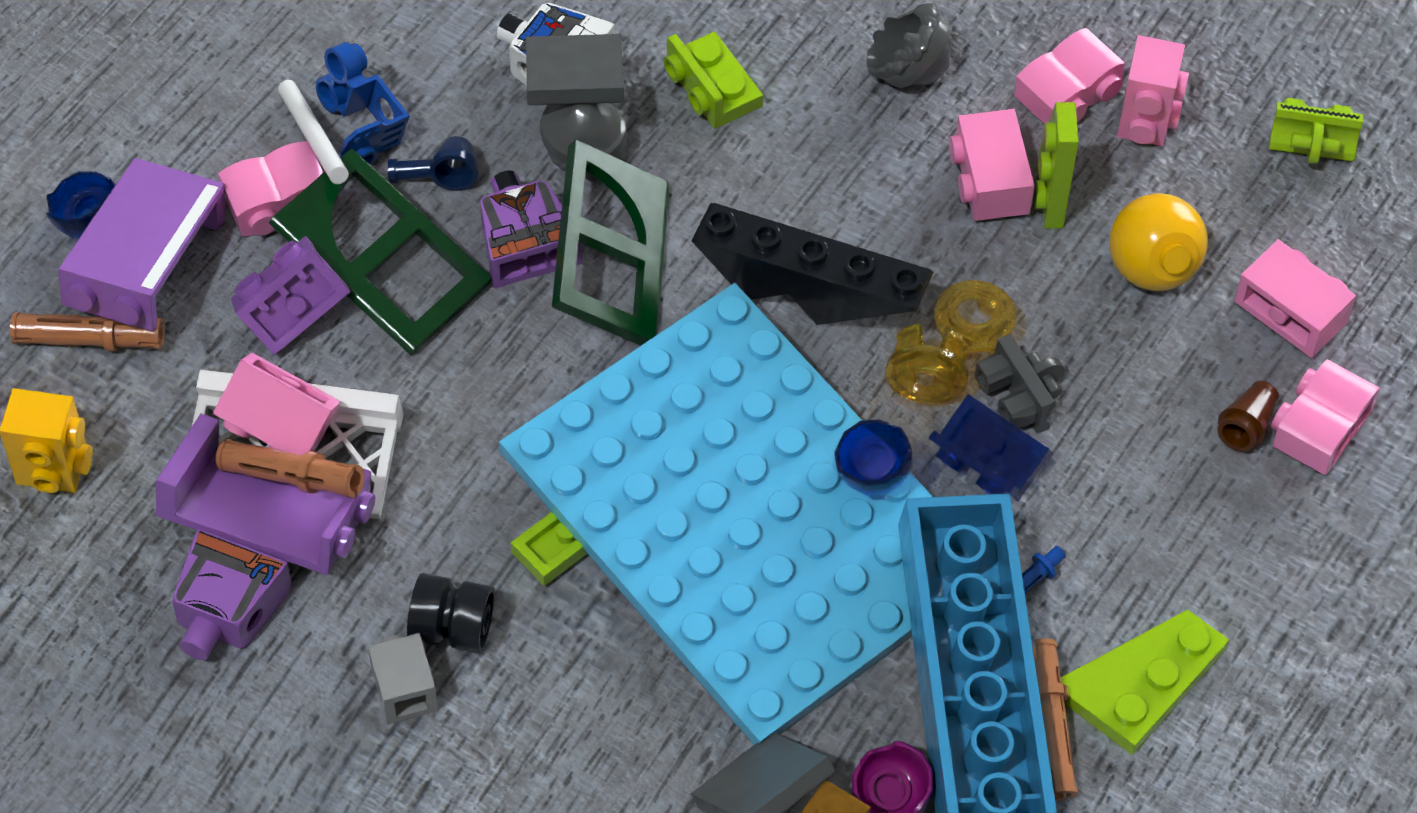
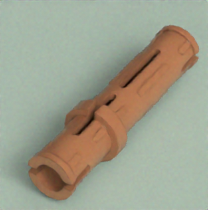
[10,312,165,352]
[216,439,365,498]
[1032,638,1078,801]

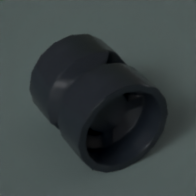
[407,573,495,653]

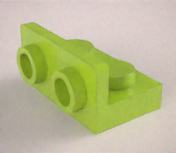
[663,31,763,129]

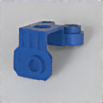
[316,42,410,165]

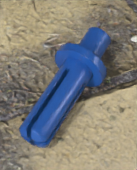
[1022,546,1066,594]

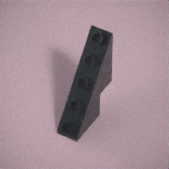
[691,203,934,325]

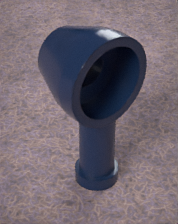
[388,136,479,191]

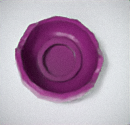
[852,741,934,813]

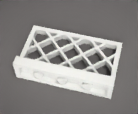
[192,369,404,519]

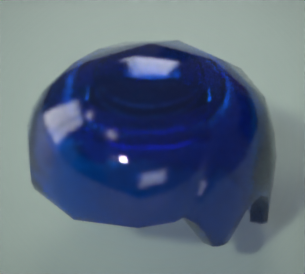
[46,171,116,239]
[834,419,913,496]

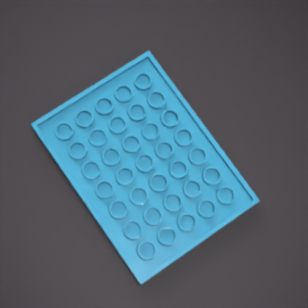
[499,283,933,745]

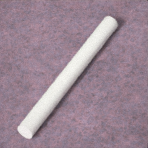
[278,80,349,184]

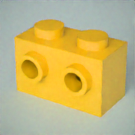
[0,388,93,493]

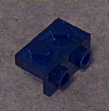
[928,394,1053,502]

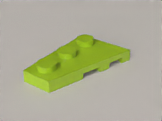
[1034,102,1079,228]
[1061,609,1229,755]

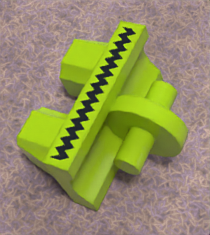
[1269,98,1363,164]

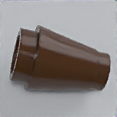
[1217,381,1279,452]

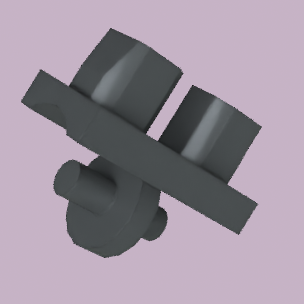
[975,334,1065,434]

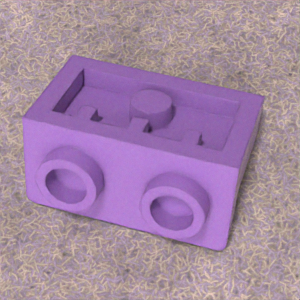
[231,236,350,355]

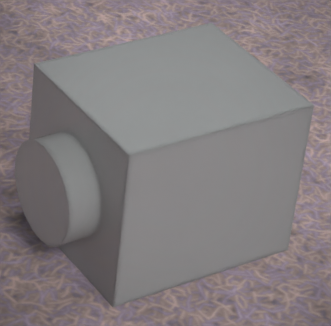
[368,633,438,725]

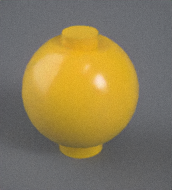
[1109,193,1208,291]

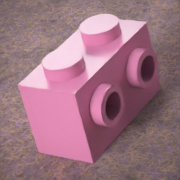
[1117,35,1189,146]
[949,109,1035,221]
[1234,239,1357,358]
[213,353,341,455]

